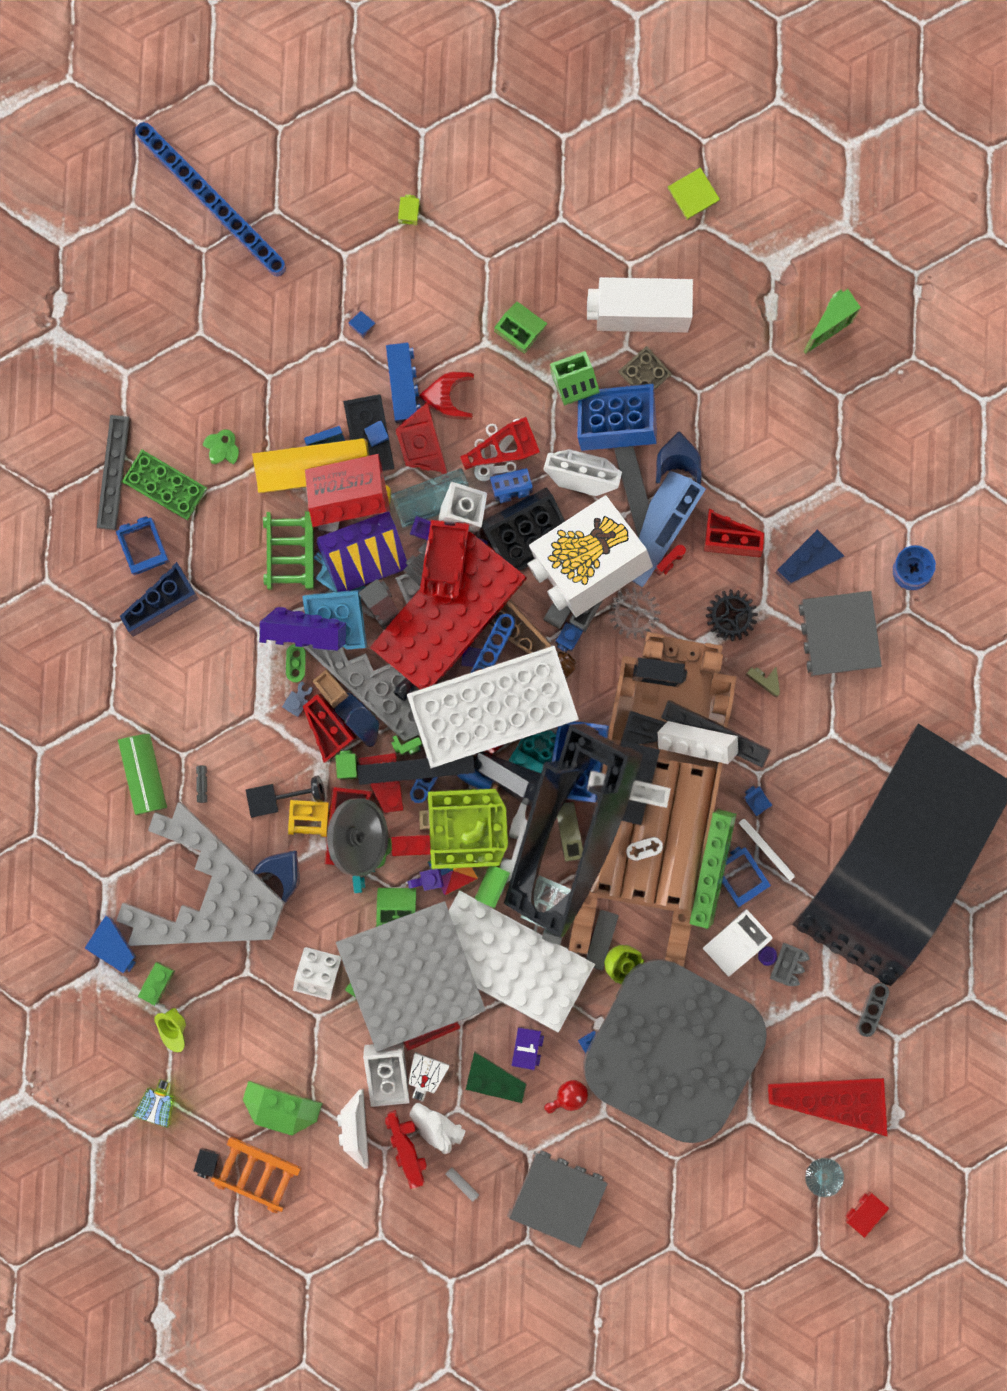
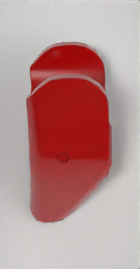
[419,372,474,420]

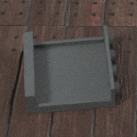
[799,591,882,677]
[507,1150,608,1248]

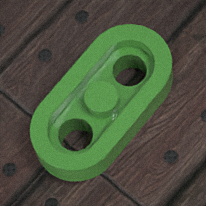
[286,644,306,683]

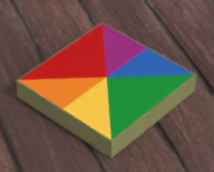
[427,860,479,896]

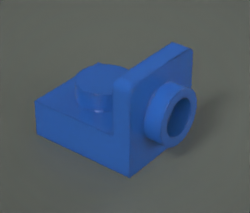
[555,622,583,652]
[743,785,772,816]

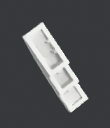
[587,771,671,808]

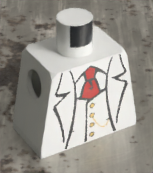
[409,1052,450,1101]

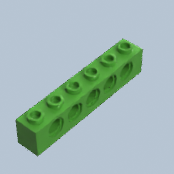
[689,809,737,929]

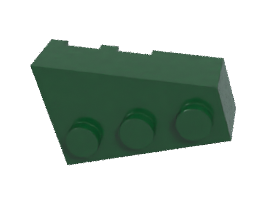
[465,1051,526,1103]

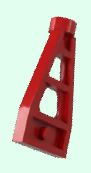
[460,417,540,470]

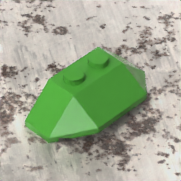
[243,1081,322,1136]

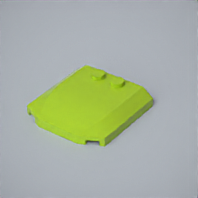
[428,788,508,869]

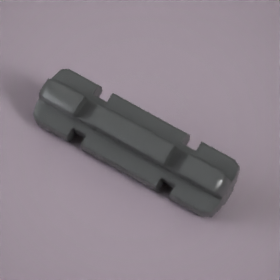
[196,765,207,803]

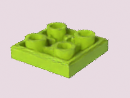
[668,167,720,220]

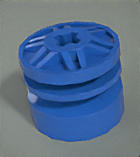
[892,545,936,591]

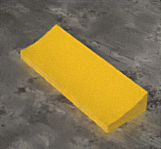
[252,438,369,493]

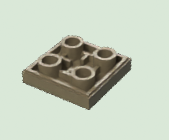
[618,346,672,390]

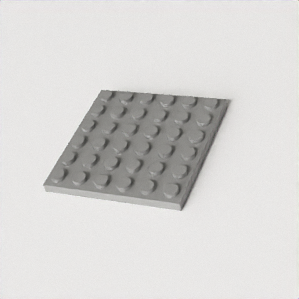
[336,901,486,1052]

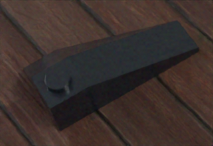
[474,751,541,807]

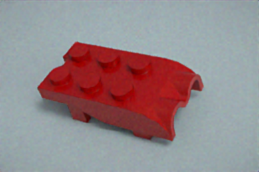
[420,520,470,599]
[385,1110,427,1189]

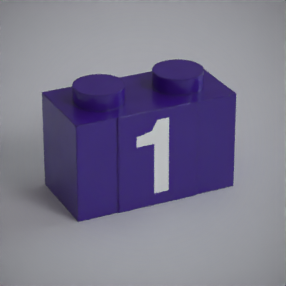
[512,1027,544,1070]

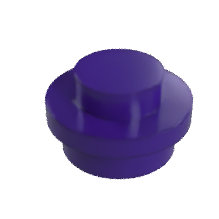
[758,946,777,966]

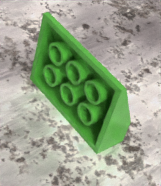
[803,289,861,354]

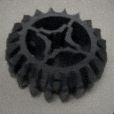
[706,589,758,641]

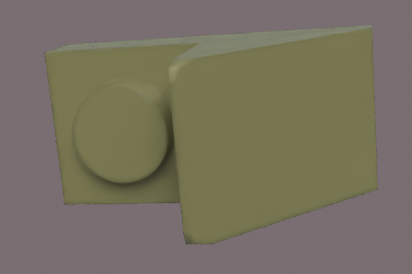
[746,667,780,697]

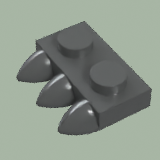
[769,943,810,986]

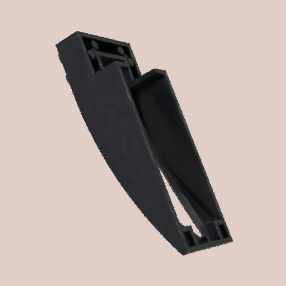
[504,723,643,938]

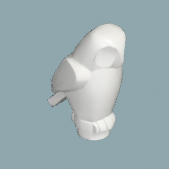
[410,1103,465,1154]

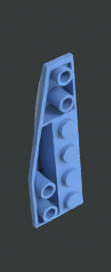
[632,471,706,587]

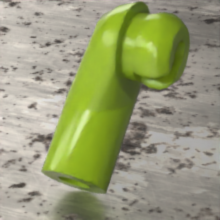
[461,820,486,844]

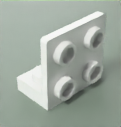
[293,947,341,1000]

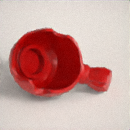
[544,1080,588,1114]

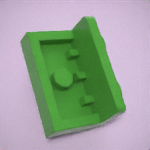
[391,735,423,756]

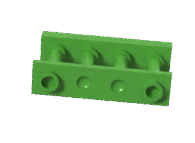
[263,511,314,590]

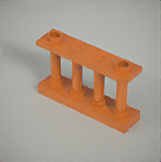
[211,1136,302,1213]

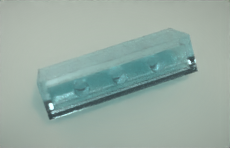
[391,468,469,528]

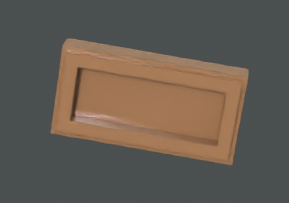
[312,669,348,708]

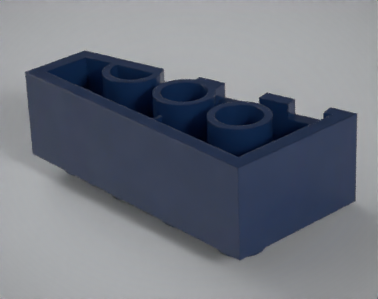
[119,562,199,637]

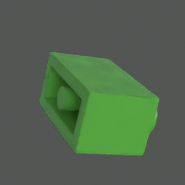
[336,751,358,780]
[138,962,175,1006]

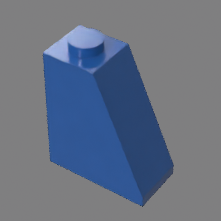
[85,915,136,973]

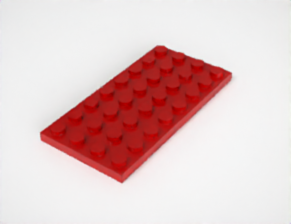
[370,531,527,690]

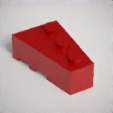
[704,508,765,558]
[303,693,357,763]
[357,753,404,814]

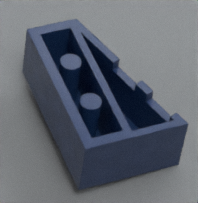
[775,529,844,586]

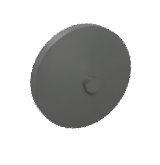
[327,798,388,876]

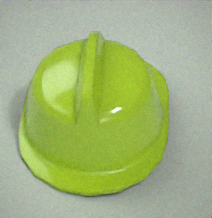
[154,1008,186,1052]

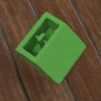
[494,301,547,354]
[376,888,416,927]

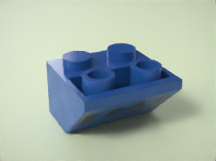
[490,468,533,504]

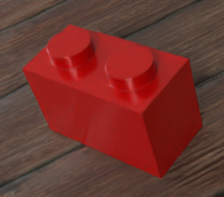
[391,835,431,856]
[845,1191,889,1238]

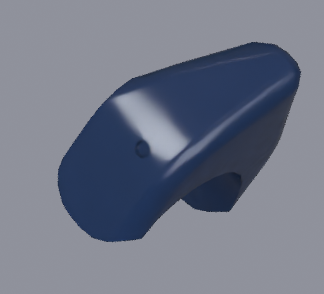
[656,431,702,485]
[334,693,380,747]
[253,850,300,905]

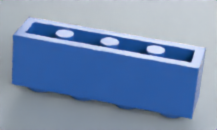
[386,343,420,423]

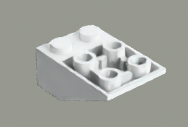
[703,909,773,977]

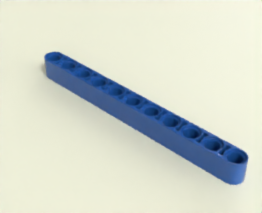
[135,122,286,277]
[410,614,516,803]

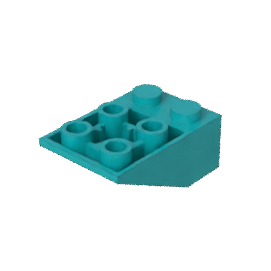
[508,730,556,773]

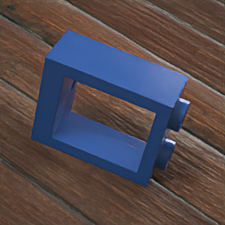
[116,516,170,576]
[722,846,771,907]

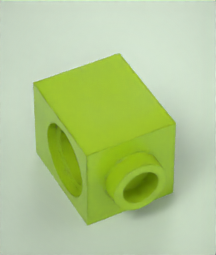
[398,195,420,225]

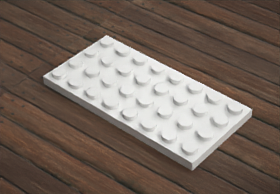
[407,646,579,768]
[449,891,595,1033]

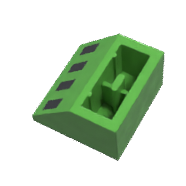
[550,351,600,406]

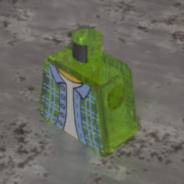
[133,1079,175,1128]

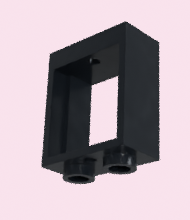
[632,657,687,687]

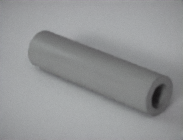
[445,1167,479,1202]

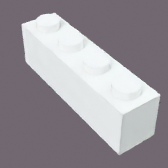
[658,721,738,764]

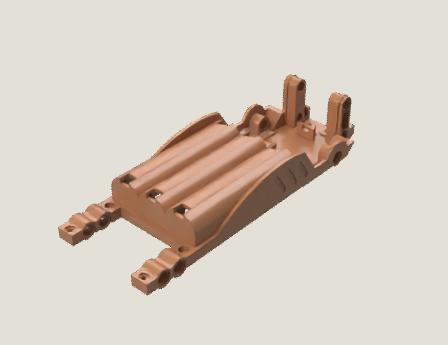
[568,632,736,967]

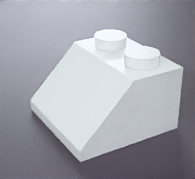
[439,482,487,534]

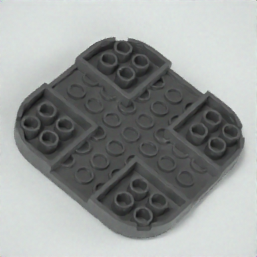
[583,959,767,1143]

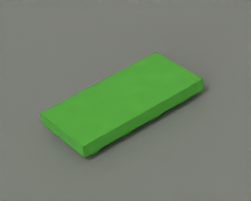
[122,449,208,521]

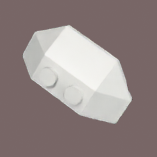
[544,449,622,496]
[338,1089,369,1168]

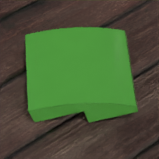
[474,866,510,908]

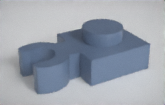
[282,682,313,717]

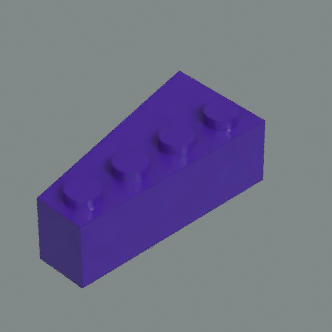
[259,607,346,651]

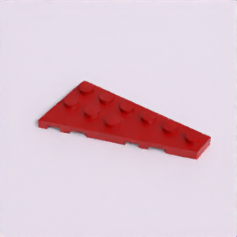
[767,1078,888,1137]

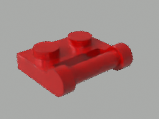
[654,544,686,576]

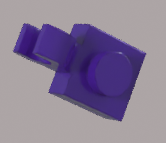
[407,869,444,891]

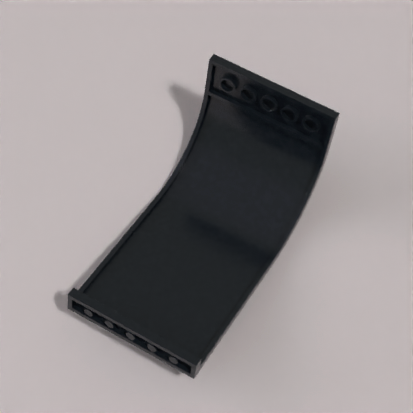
[792,723,1007,987]

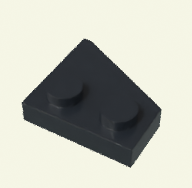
[620,711,667,746]

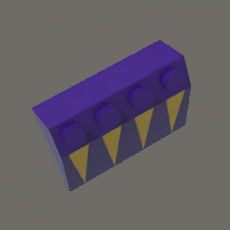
[317,511,408,592]

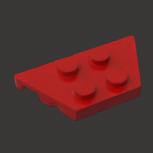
[396,403,448,474]

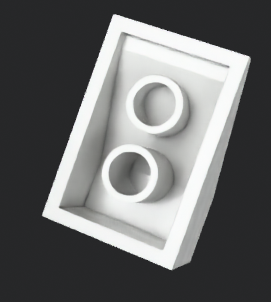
[363,1042,410,1107]

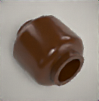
[557,652,576,679]

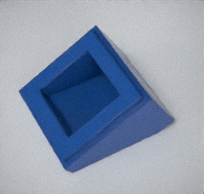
[348,311,375,337]
[364,420,389,447]

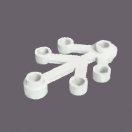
[474,419,519,481]

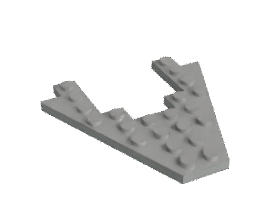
[303,573,439,741]
[116,802,285,946]

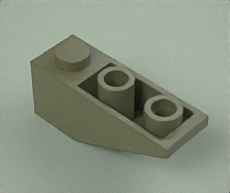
[557,802,583,862]

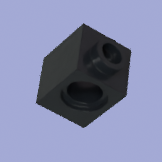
[193,1148,220,1179]

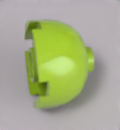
[604,945,644,984]

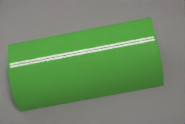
[118,734,167,815]

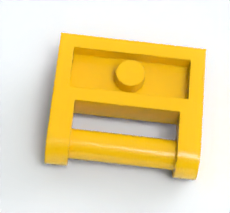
[288,800,329,837]

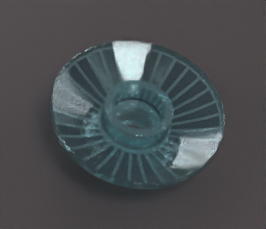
[805,1158,844,1197]

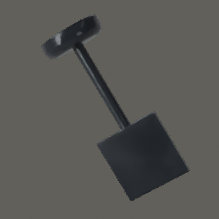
[245,775,325,818]

